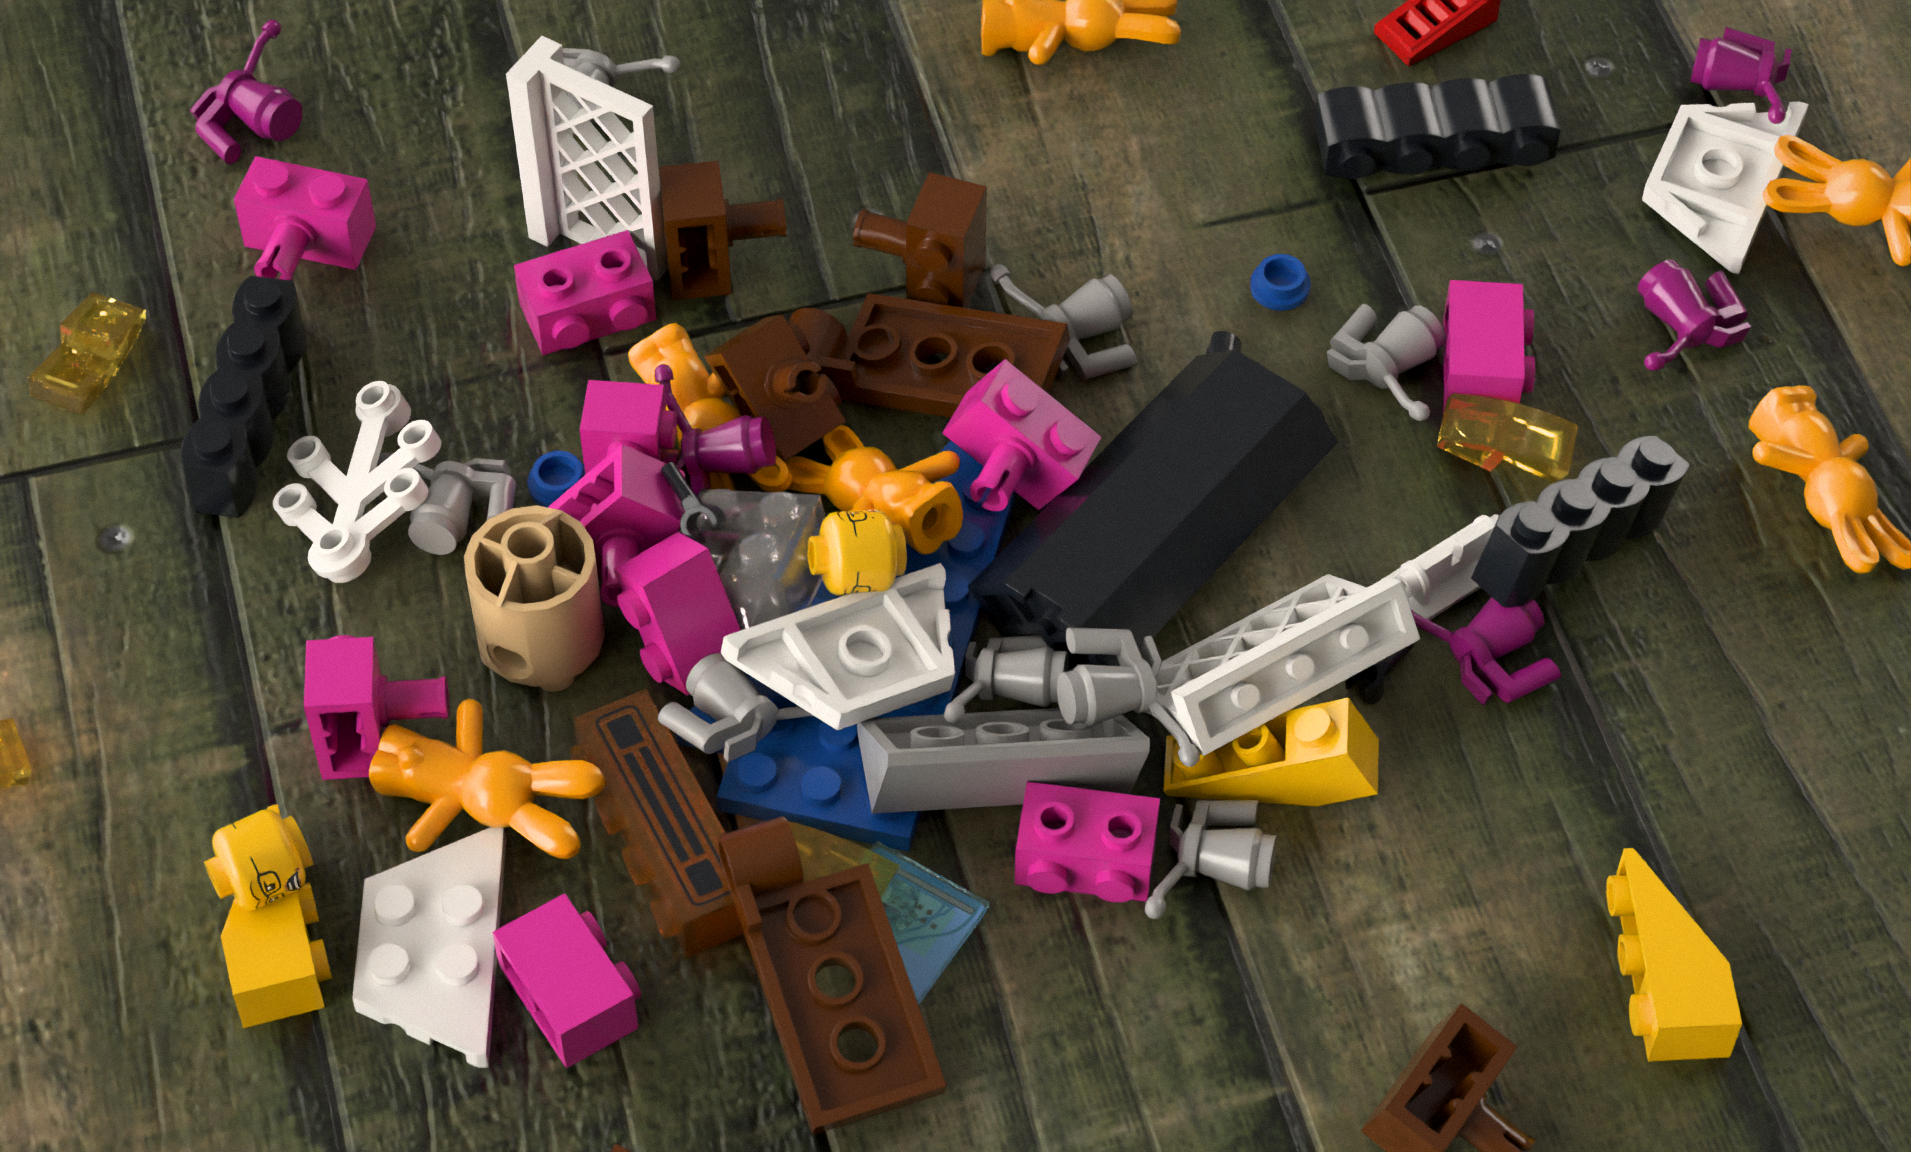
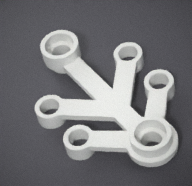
[273,381,441,583]

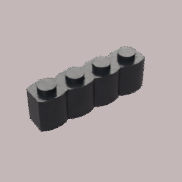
[1314,74,1561,179]
[180,275,306,518]
[1471,436,1689,607]

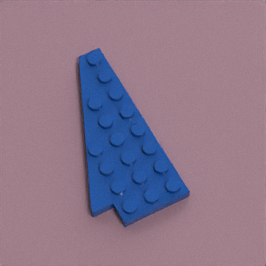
[676,440,1018,852]

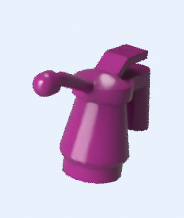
[190,20,303,165]
[1690,26,1792,124]
[1637,259,1751,371]
[654,364,776,520]
[1408,597,1561,706]

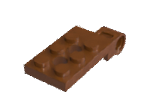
[789,293,1070,418]
[716,816,947,1135]

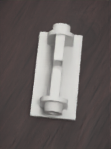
[1381,515,1499,620]

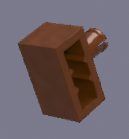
[659,161,787,300]
[853,172,987,308]
[704,315,846,461]
[1360,1003,1535,1152]

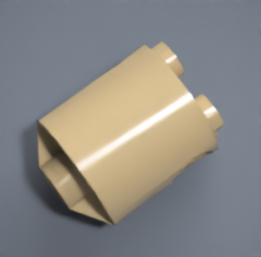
[464,505,605,692]

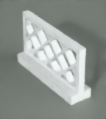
[506,35,668,280]
[1145,574,1420,756]

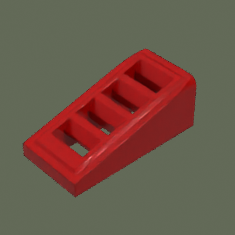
[1374,0,1501,67]

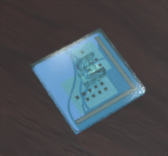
[858,841,990,1005]

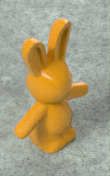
[981,0,1181,65]
[1763,134,1911,266]
[628,323,792,526]
[1748,385,1911,574]
[784,424,963,555]
[369,698,605,859]

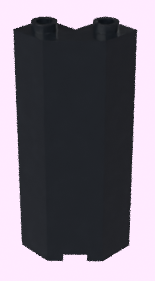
[967,349,1338,671]

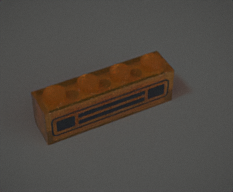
[569,689,744,958]

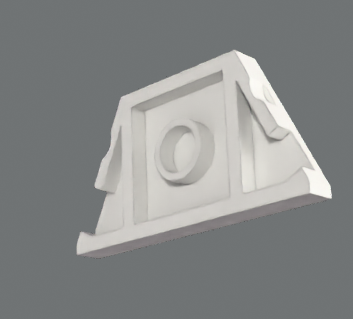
[1642,102,1809,275]
[721,563,955,730]
[352,827,506,1068]

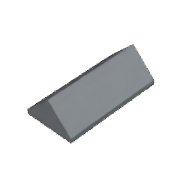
[857,708,1150,814]

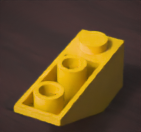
[1163,698,1379,807]
[221,804,332,1028]
[1606,848,1742,1062]

